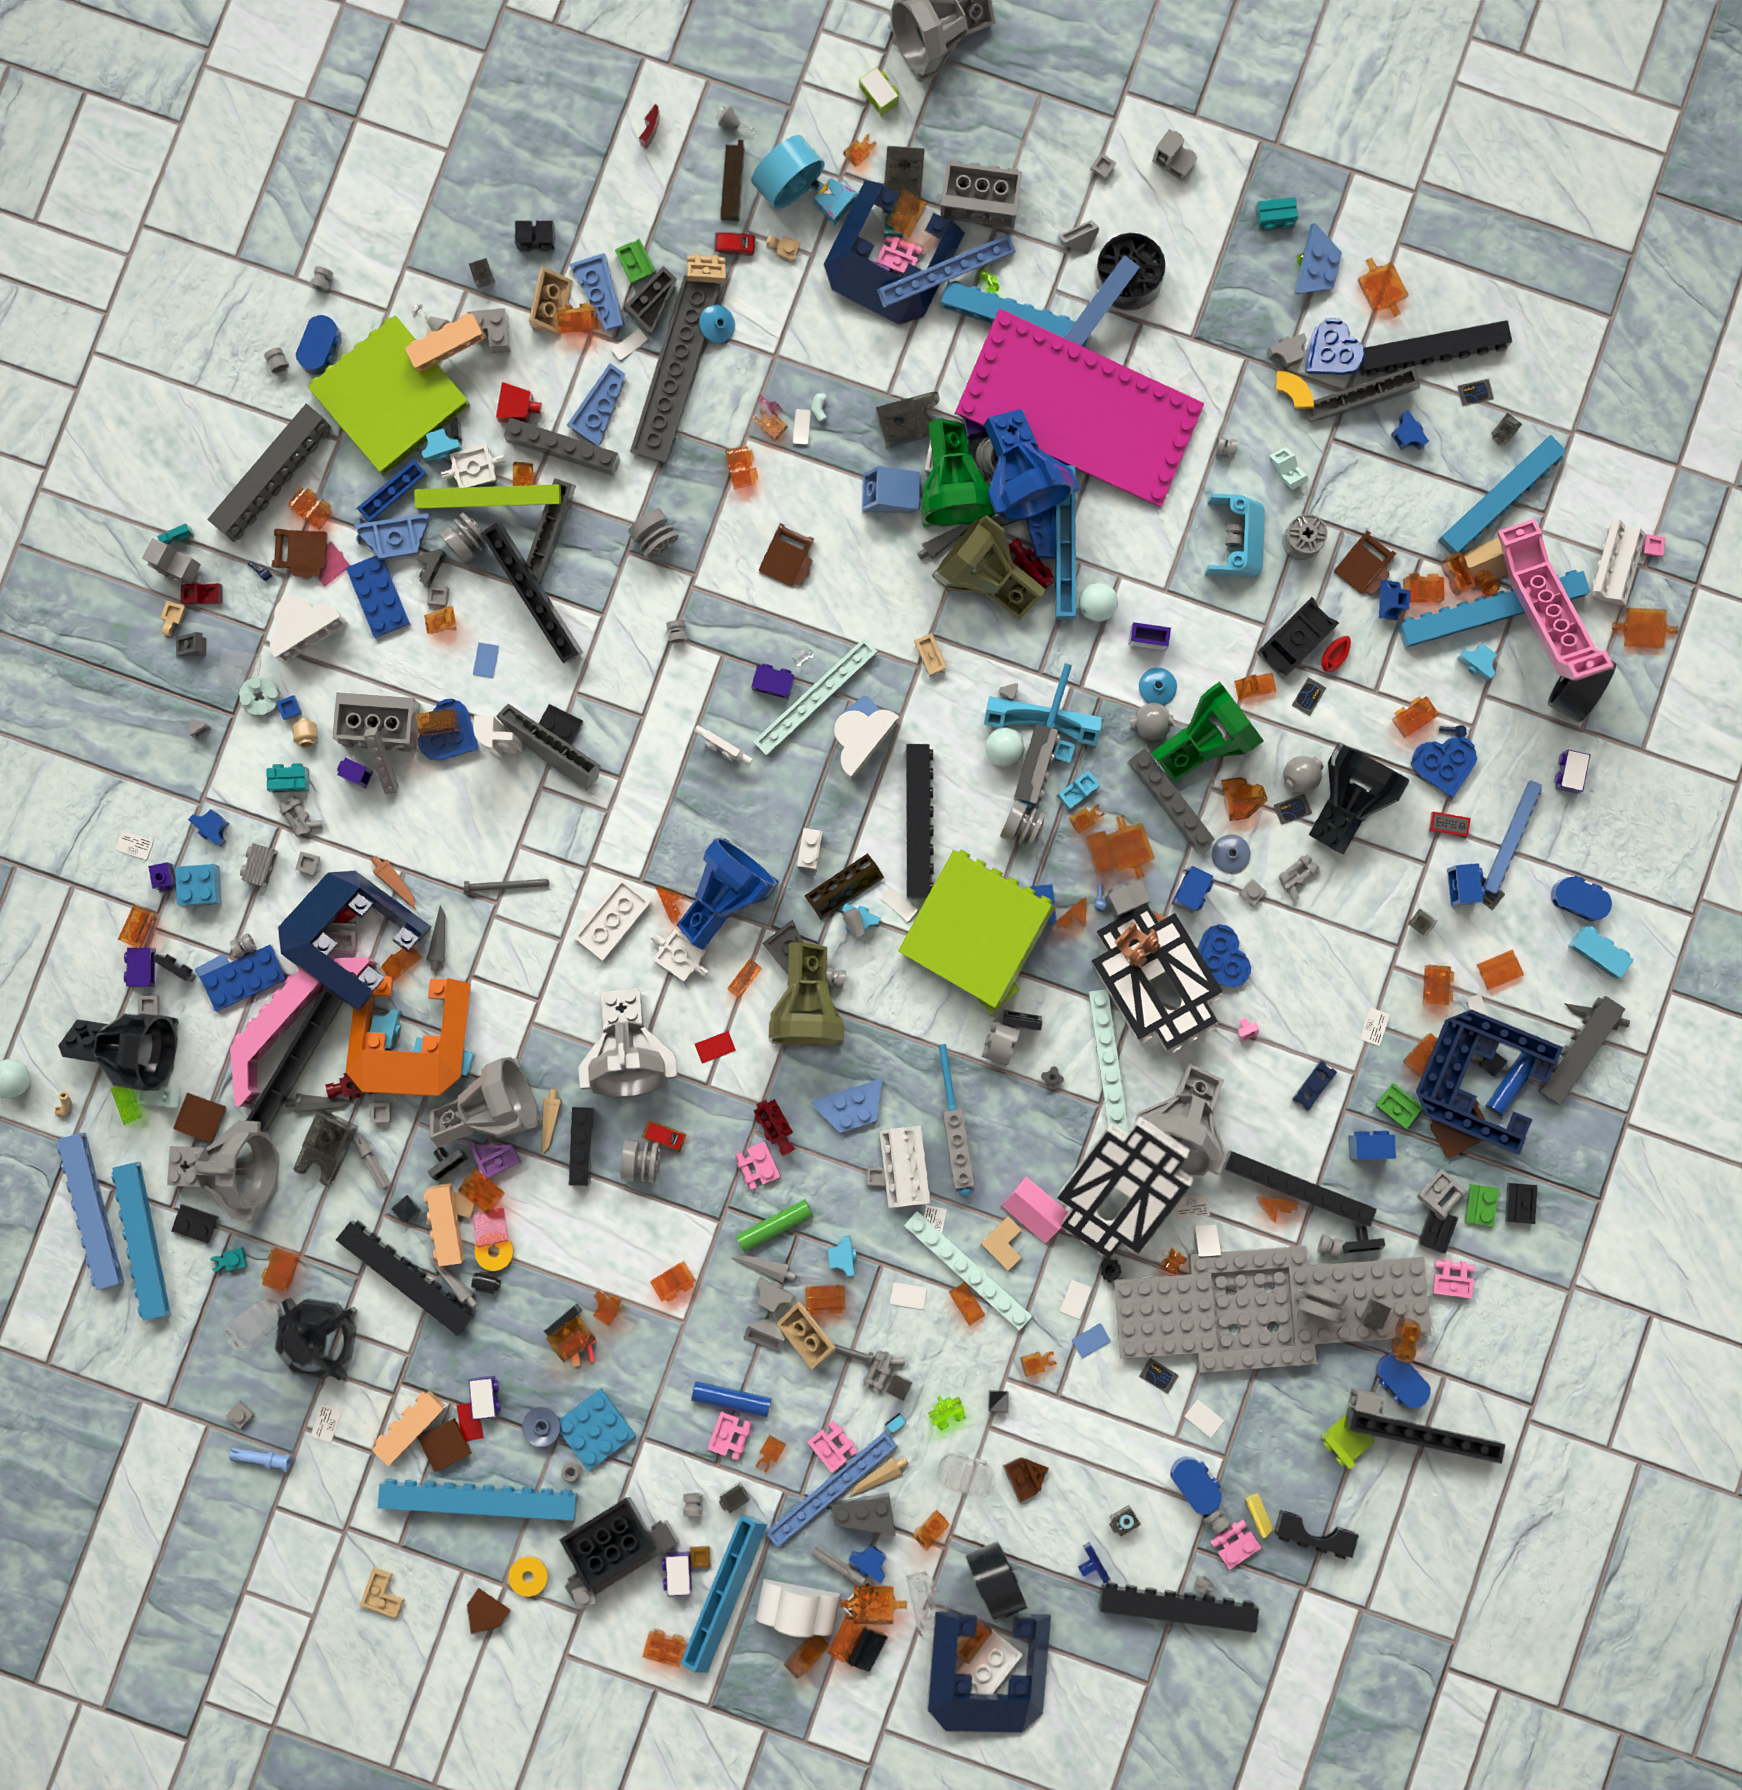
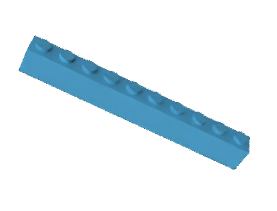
[1398,570,1590,648]
[378,1479,578,1520]

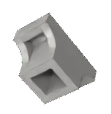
[1267,333,1307,369]
[756,1277,794,1312]

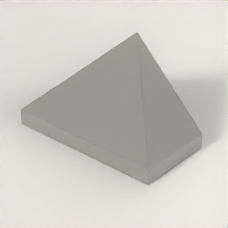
[1058,220,1099,254]
[743,1317,785,1352]

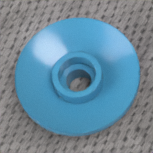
[699,305,735,343]
[1139,668,1177,705]

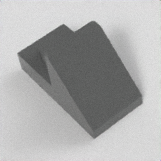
[415,549,447,587]
[176,632,207,656]

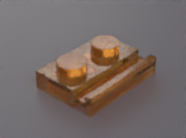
[885,189,928,237]
[1476,949,1524,990]

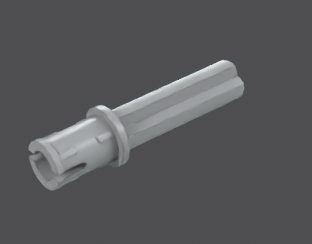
[352,1134,390,1189]
[813,1546,866,1587]

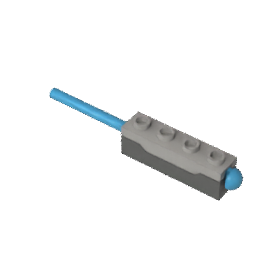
[1014,663,1072,810]
[938,1044,974,1197]

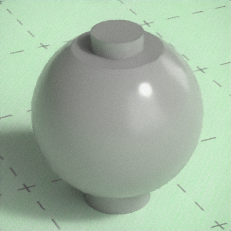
[1130,703,1174,741]
[1283,756,1323,794]

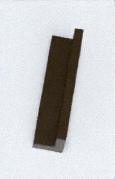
[720,140,745,221]
[805,853,884,920]

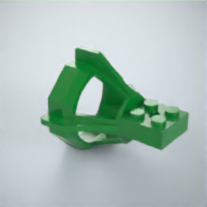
[920,418,995,527]
[1151,681,1264,783]

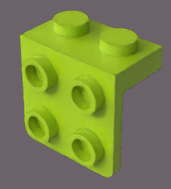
[1320,1413,1374,1469]

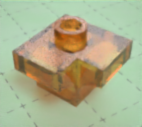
[593,1289,624,1326]

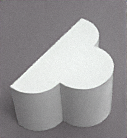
[270,595,348,664]
[834,710,899,781]
[756,1579,840,1637]

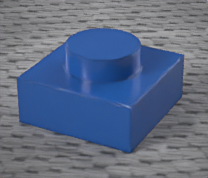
[276,695,302,721]

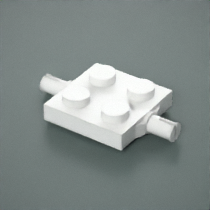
[441,444,506,488]
[694,725,753,766]
[651,928,709,982]

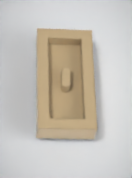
[914,633,947,676]

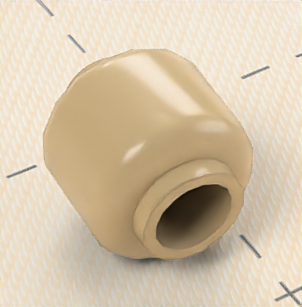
[292,718,318,748]

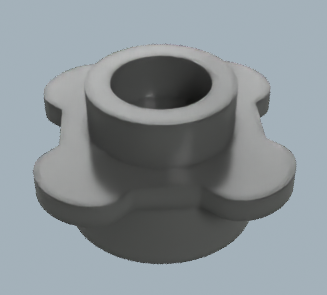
[1041,1066,1064,1089]

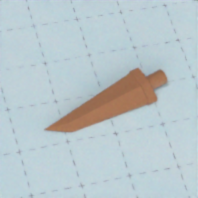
[370,856,416,910]

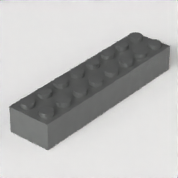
[207,404,332,542]

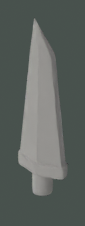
[731,1255,796,1283]
[429,1257,477,1308]

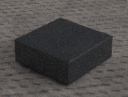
[450,417,462,441]

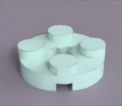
[239,677,278,715]

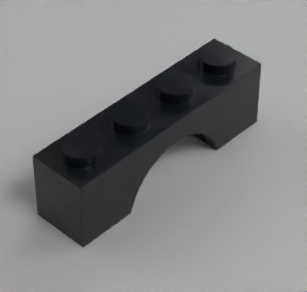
[569,1107,594,1186]
[1274,1509,1359,1559]

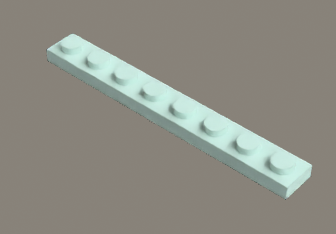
[753,638,877,756]
[1088,989,1129,1133]
[904,1211,1032,1331]

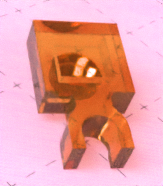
[843,134,877,167]
[753,408,788,441]
[1068,804,1105,834]
[1020,1351,1057,1377]
[756,1434,786,1473]

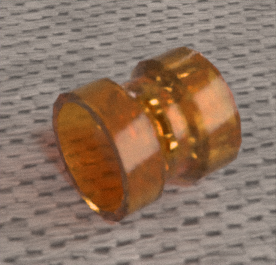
[1474,570,1500,596]
[1161,1248,1187,1275]

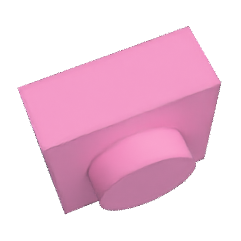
[1642,534,1666,557]

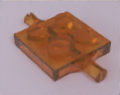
[1357,257,1409,317]
[1612,608,1679,648]
[1106,815,1155,879]
[840,1586,907,1625]

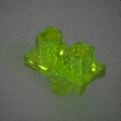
[928,1395,965,1431]

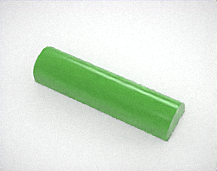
[736,1199,813,1252]

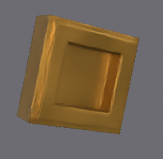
[690,1546,711,1568]

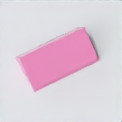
[1001,1177,1068,1244]

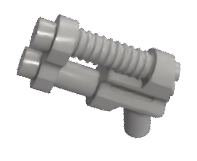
[279,796,323,838]
[1278,854,1319,900]
[863,1351,905,1393]

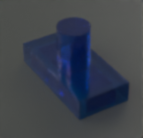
[1078,1542,1111,1583]

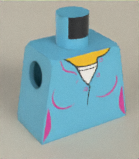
[810,178,857,226]

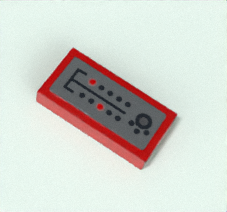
[1429,812,1471,837]

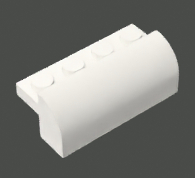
[1591,518,1646,606]
[474,715,523,758]
[879,1126,930,1207]

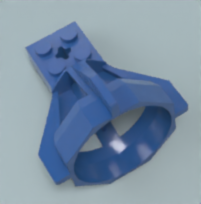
[984,409,1080,522]
[677,837,779,950]

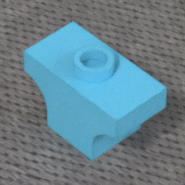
[421,428,462,463]
[1456,643,1497,681]
[842,903,881,936]
[370,1009,402,1049]
[828,1235,856,1276]

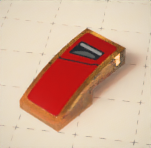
[641,1119,687,1152]

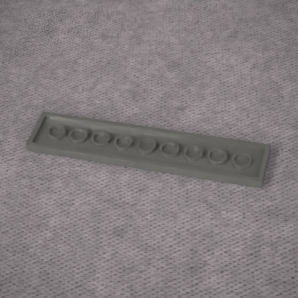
[630,274,721,464]

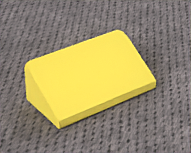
[1245,1493,1273,1538]

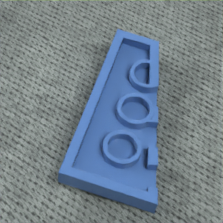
[569,253,625,331]
[567,363,625,446]

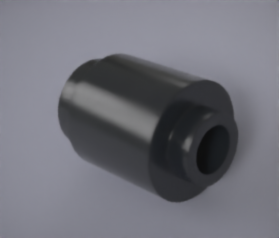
[471,1271,501,1295]

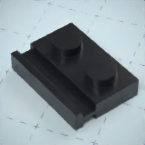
[538,704,583,745]
[152,954,197,982]
[1003,1010,1043,1031]
[1505,1183,1537,1224]
[171,1204,219,1243]
[1417,1209,1458,1254]
[544,1304,582,1337]
[846,1627,888,1672]

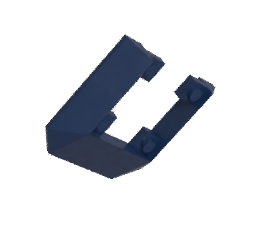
[823,180,965,325]
[278,870,432,1011]
[1416,1009,1564,1155]
[927,1611,1051,1733]

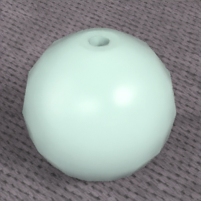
[1079,583,1118,622]
[985,728,1025,767]
[0,1059,30,1099]

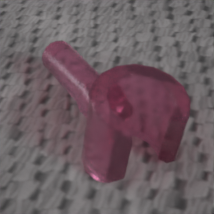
[758,395,782,417]

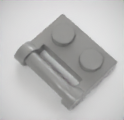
[1417,1169,1467,1220]

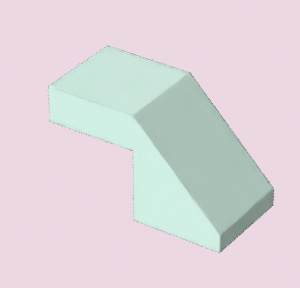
[1270,447,1308,490]
[137,1086,180,1108]

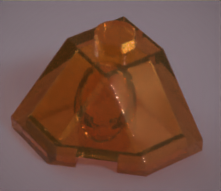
[1221,777,1267,821]

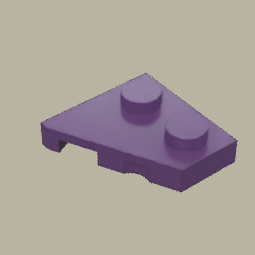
[469,1144,521,1179]

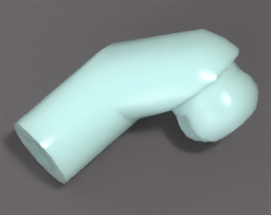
[811,393,827,422]

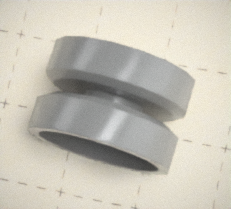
[1297,1282,1347,1322]

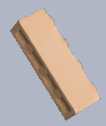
[405,313,486,373]
[424,1183,465,1267]
[372,1391,447,1466]

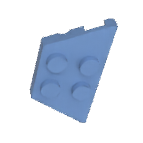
[1295,223,1342,295]
[355,513,428,560]
[811,1079,882,1133]

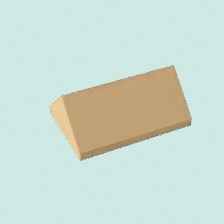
[529,266,572,335]
[1456,537,1508,590]
[776,1301,836,1370]

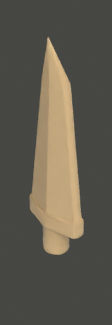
[542,1089,562,1155]
[849,1457,908,1497]

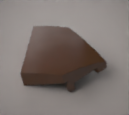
[1003,1457,1049,1502]
[467,1587,511,1634]

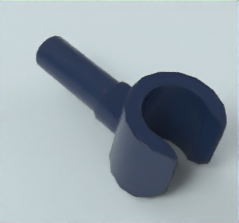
[247,561,273,581]
[1439,725,1467,737]

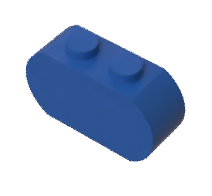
[295,315,342,375]
[1551,876,1612,922]
[1376,1353,1431,1408]
[1170,1456,1222,1515]

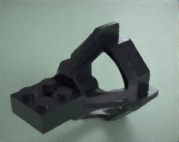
[1309,742,1410,854]
[58,1013,179,1091]
[275,1298,357,1381]

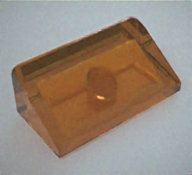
[727,959,762,998]
[949,1282,985,1326]

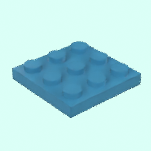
[559,1388,636,1471]

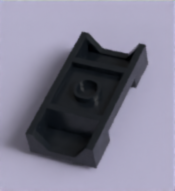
[1257,597,1339,679]

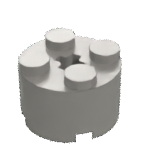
[981,1021,1020,1065]

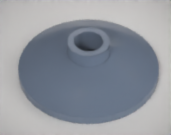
[1212,834,1250,873]
[522,1407,561,1447]

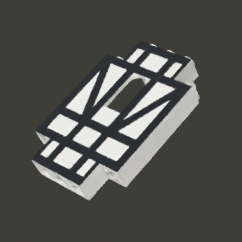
[1091,903,1223,1053]
[1057,1116,1193,1259]

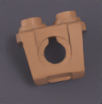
[1114,922,1160,967]

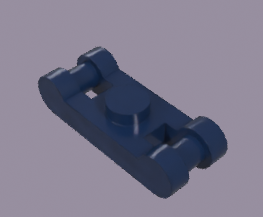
[1292,1060,1337,1111]

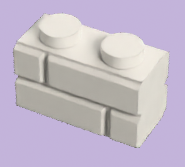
[797,828,823,871]

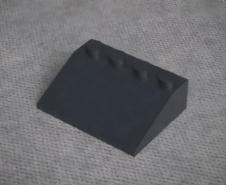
[559,1497,656,1592]

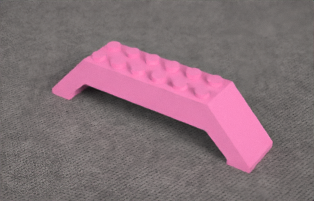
[1498,519,1613,681]
[230,957,377,1107]

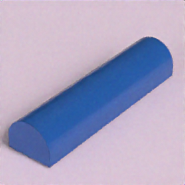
[357,459,427,522]
[1486,1053,1535,1116]
[691,1381,771,1417]

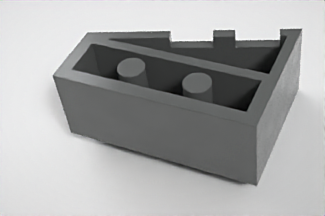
[624,266,677,337]
[831,1493,896,1536]

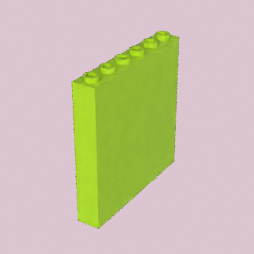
[308,315,470,477]
[898,849,1056,1009]

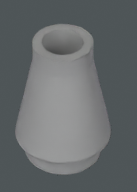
[842,907,865,938]

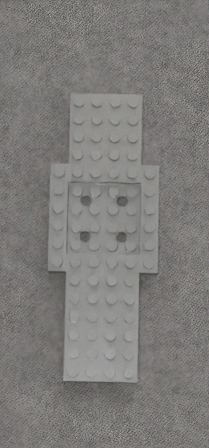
[1114,1245,1432,1373]

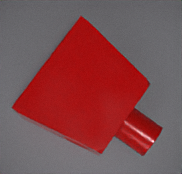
[496,382,542,423]

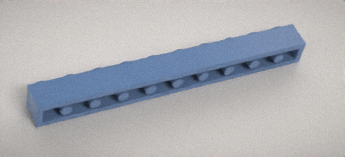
[1483,780,1542,894]

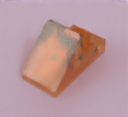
[513,462,536,486]
[424,606,457,634]
[1234,673,1276,700]
[655,886,685,923]
[1055,896,1087,928]
[381,946,423,982]
[1256,1196,1298,1223]
[913,1510,950,1551]

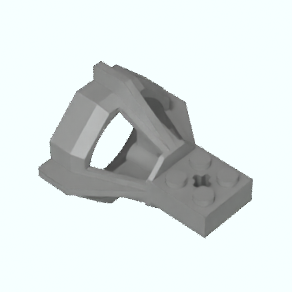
[888,0,995,82]
[578,988,677,1098]
[430,1057,542,1147]
[1133,1063,1227,1176]
[167,1121,279,1220]

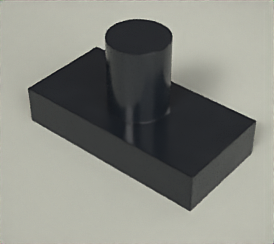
[427,1147,468,1181]
[1343,1226,1385,1253]

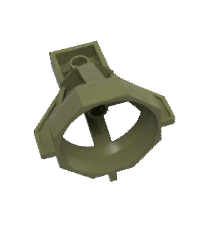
[932,515,1046,620]
[769,942,845,1046]

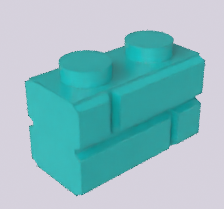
[1255,197,1298,230]
[266,763,309,793]

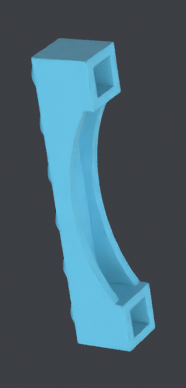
[984,696,1102,746]

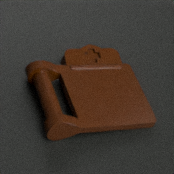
[759,523,814,586]
[271,529,328,579]
[1334,530,1397,596]
[1430,1100,1485,1158]

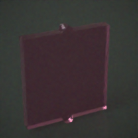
[317,542,351,586]
[472,1208,509,1247]

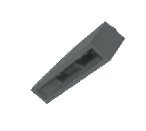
[1305,366,1420,422]
[526,478,576,584]
[496,704,601,790]

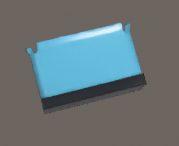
[884,1413,906,1434]

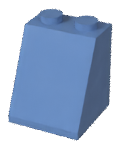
[862,466,921,513]

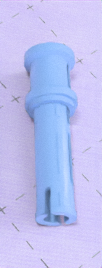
[229,1447,291,1472]

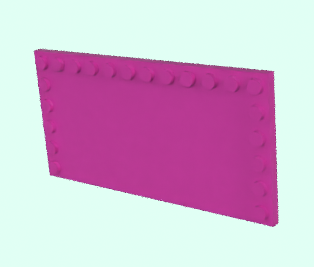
[954,308,1204,507]

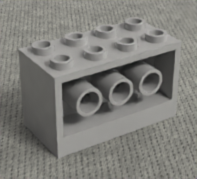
[940,160,1022,229]
[332,692,420,752]

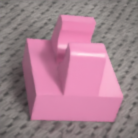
[1238,1018,1259,1042]

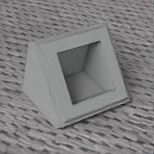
[998,683,1018,701]
[188,719,211,738]

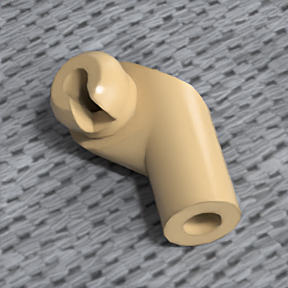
[55,1091,72,1118]

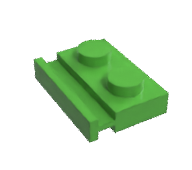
[615,238,656,285]
[1375,1083,1423,1129]
[1464,1184,1499,1227]

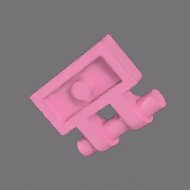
[876,236,923,275]
[735,1141,781,1190]
[1432,1259,1475,1298]
[708,1411,752,1460]
[808,1420,858,1473]
[1211,1520,1262,1570]

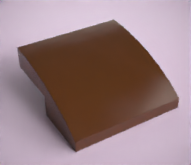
[173,1092,226,1143]
[417,1418,472,1472]

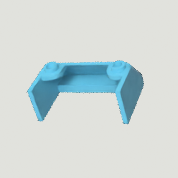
[1204,493,1265,577]

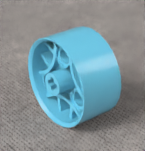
[751,135,825,209]

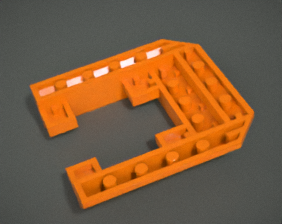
[345,976,471,1096]

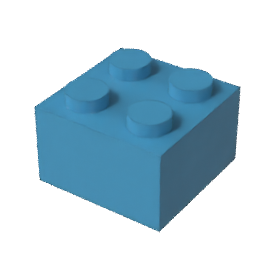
[175,864,222,907]

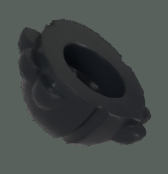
[1101,1259,1122,1283]

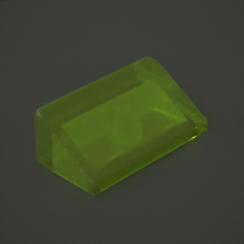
[111,1086,143,1125]

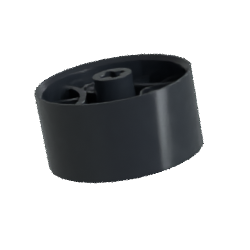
[1095,233,1166,310]
[1547,660,1616,723]
[966,1541,1028,1623]

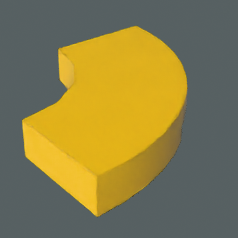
[1276,371,1314,409]

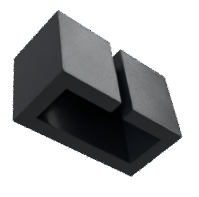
[515,221,555,252]

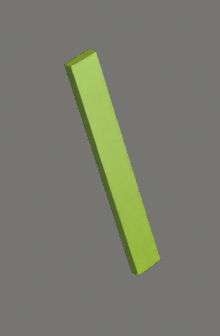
[414,484,561,509]

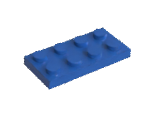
[346,556,410,638]
[200,944,287,1012]

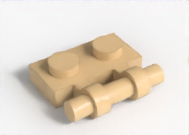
[687,253,725,283]

